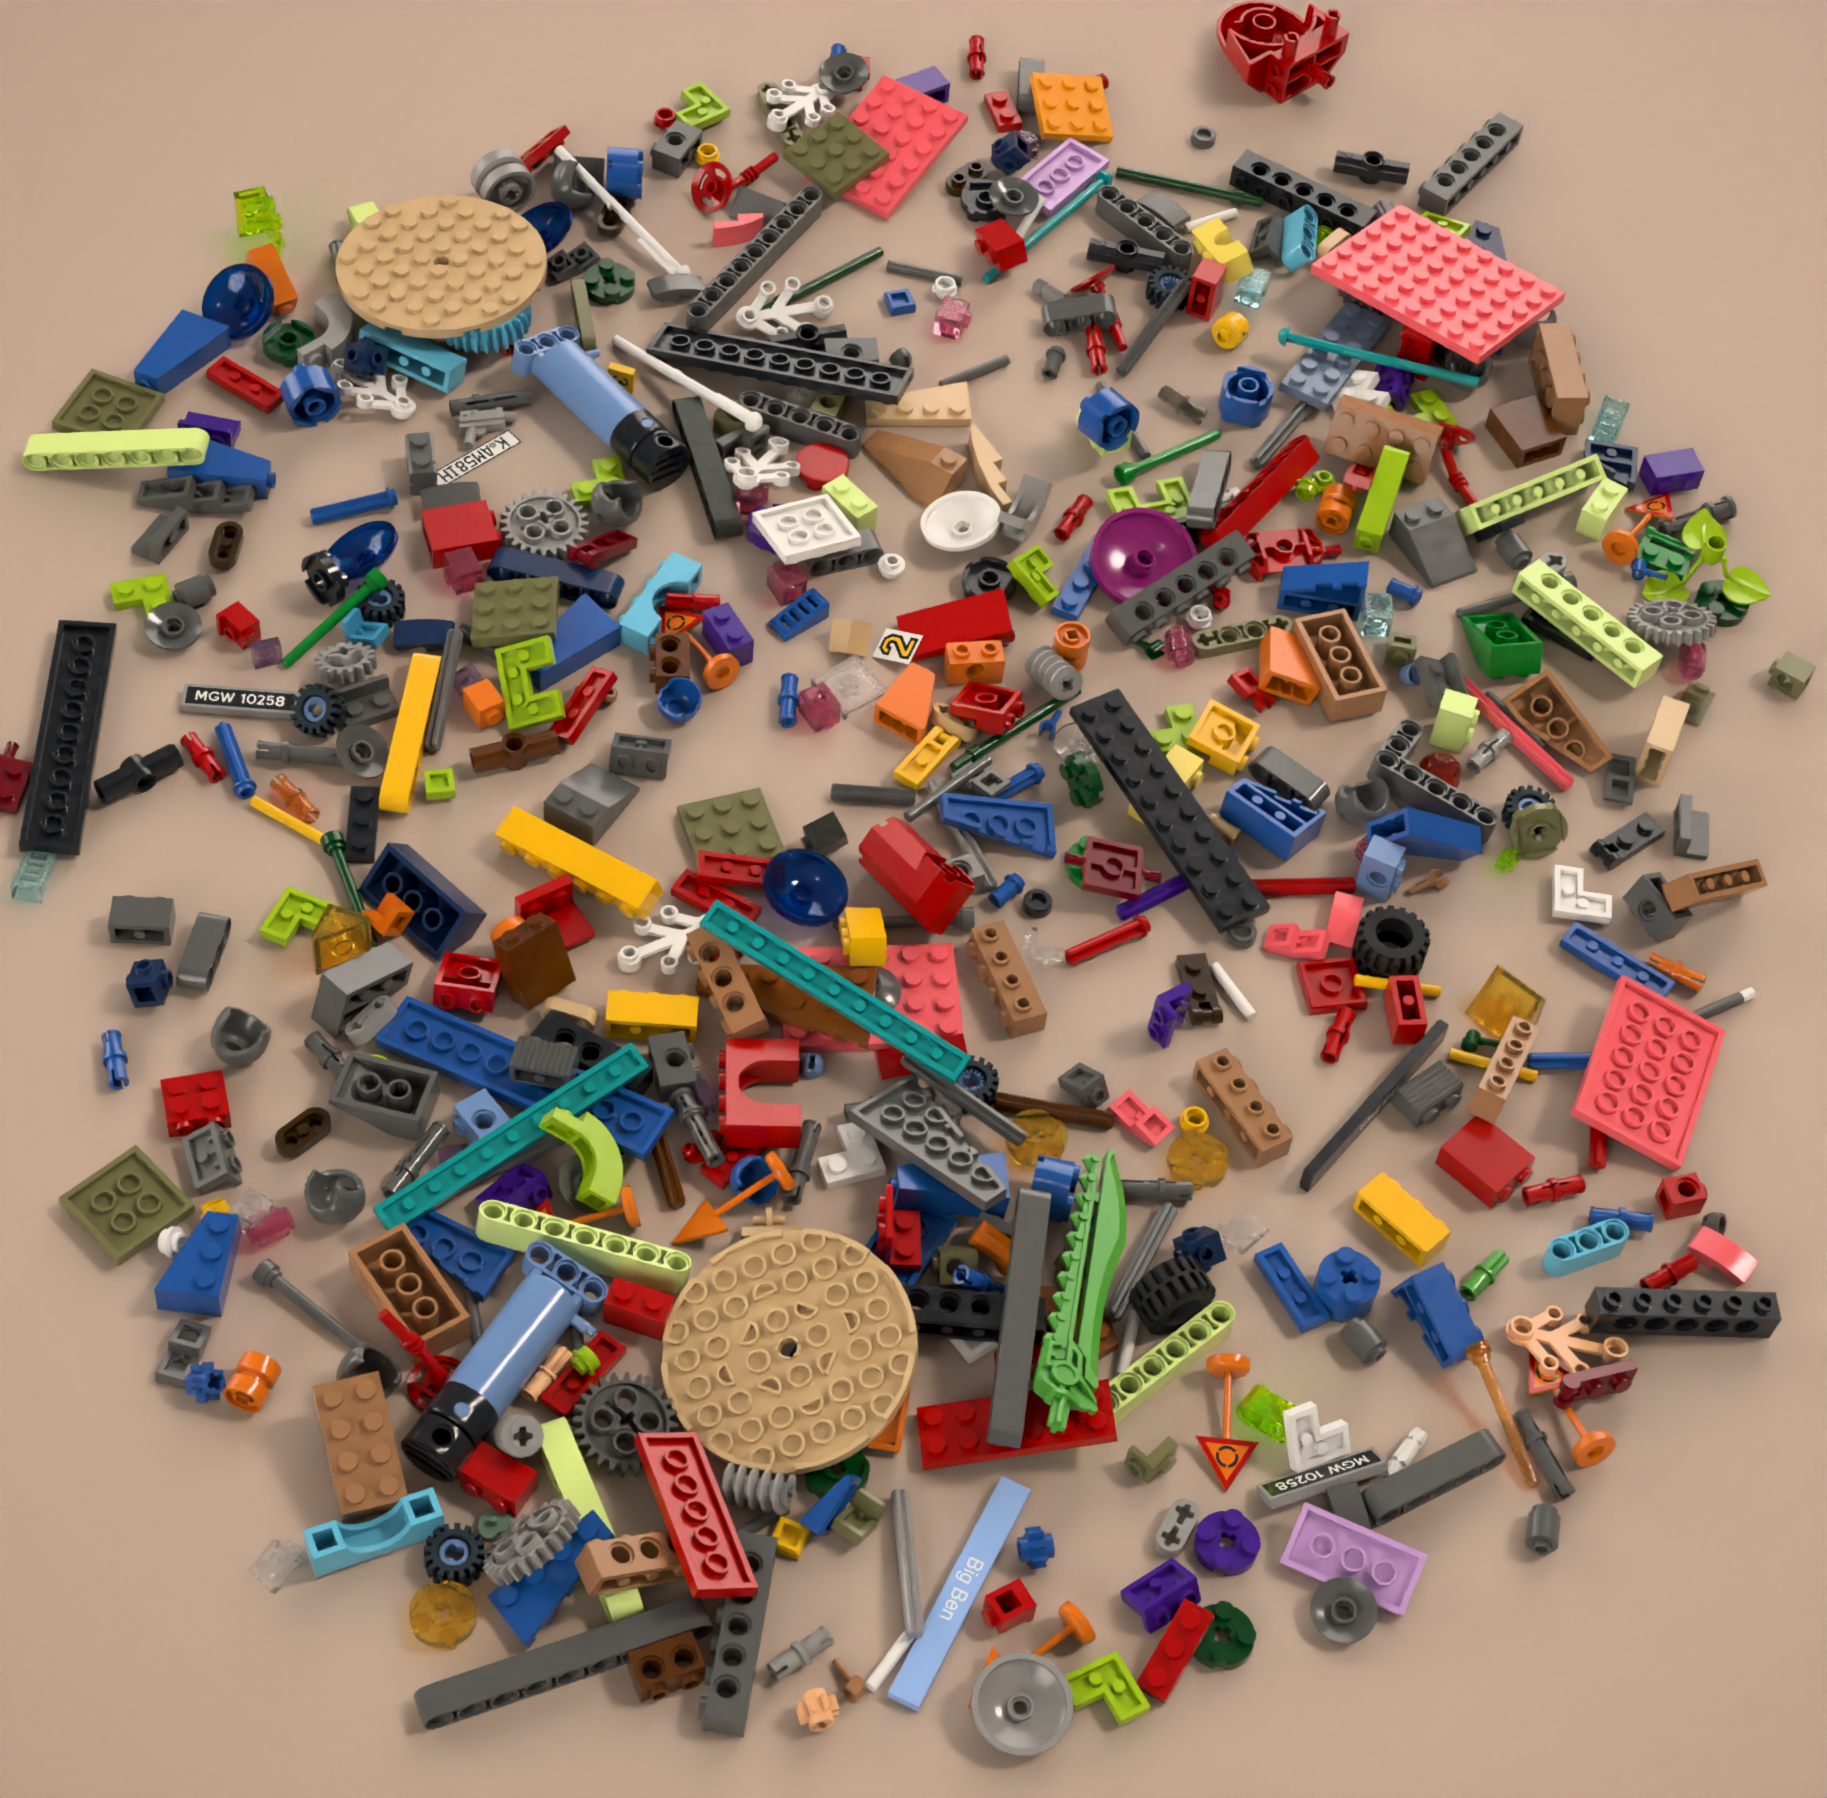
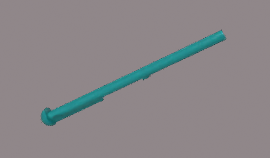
[982,171,1112,283]
[1278,327,1480,388]

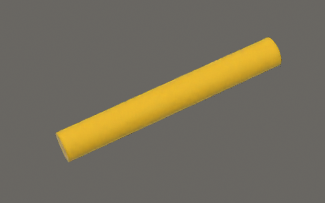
[249,796,324,845]
[1353,974,1442,998]
[1448,1048,1538,1082]

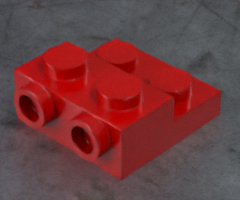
[949,681,1025,735]
[433,952,503,1014]
[160,1070,232,1138]

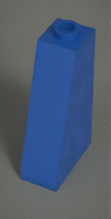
[134,309,231,395]
[167,440,276,499]
[530,593,621,692]
[1366,807,1482,861]
[888,1152,1010,1219]

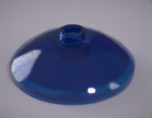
[521,202,573,254]
[202,263,274,341]
[328,521,398,582]
[763,848,849,927]

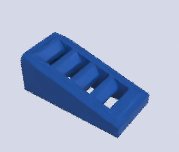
[768,588,830,642]
[799,1474,862,1535]

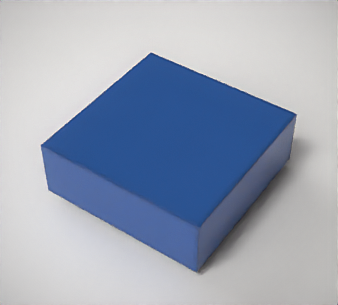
[883,288,916,317]

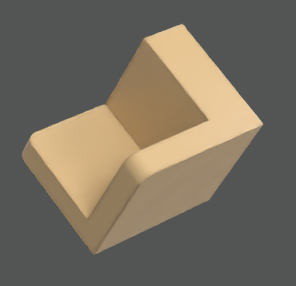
[828,618,872,657]

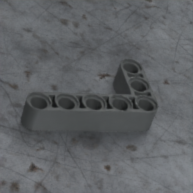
[1367,719,1499,844]

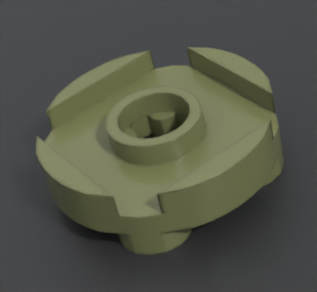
[1509,802,1568,858]

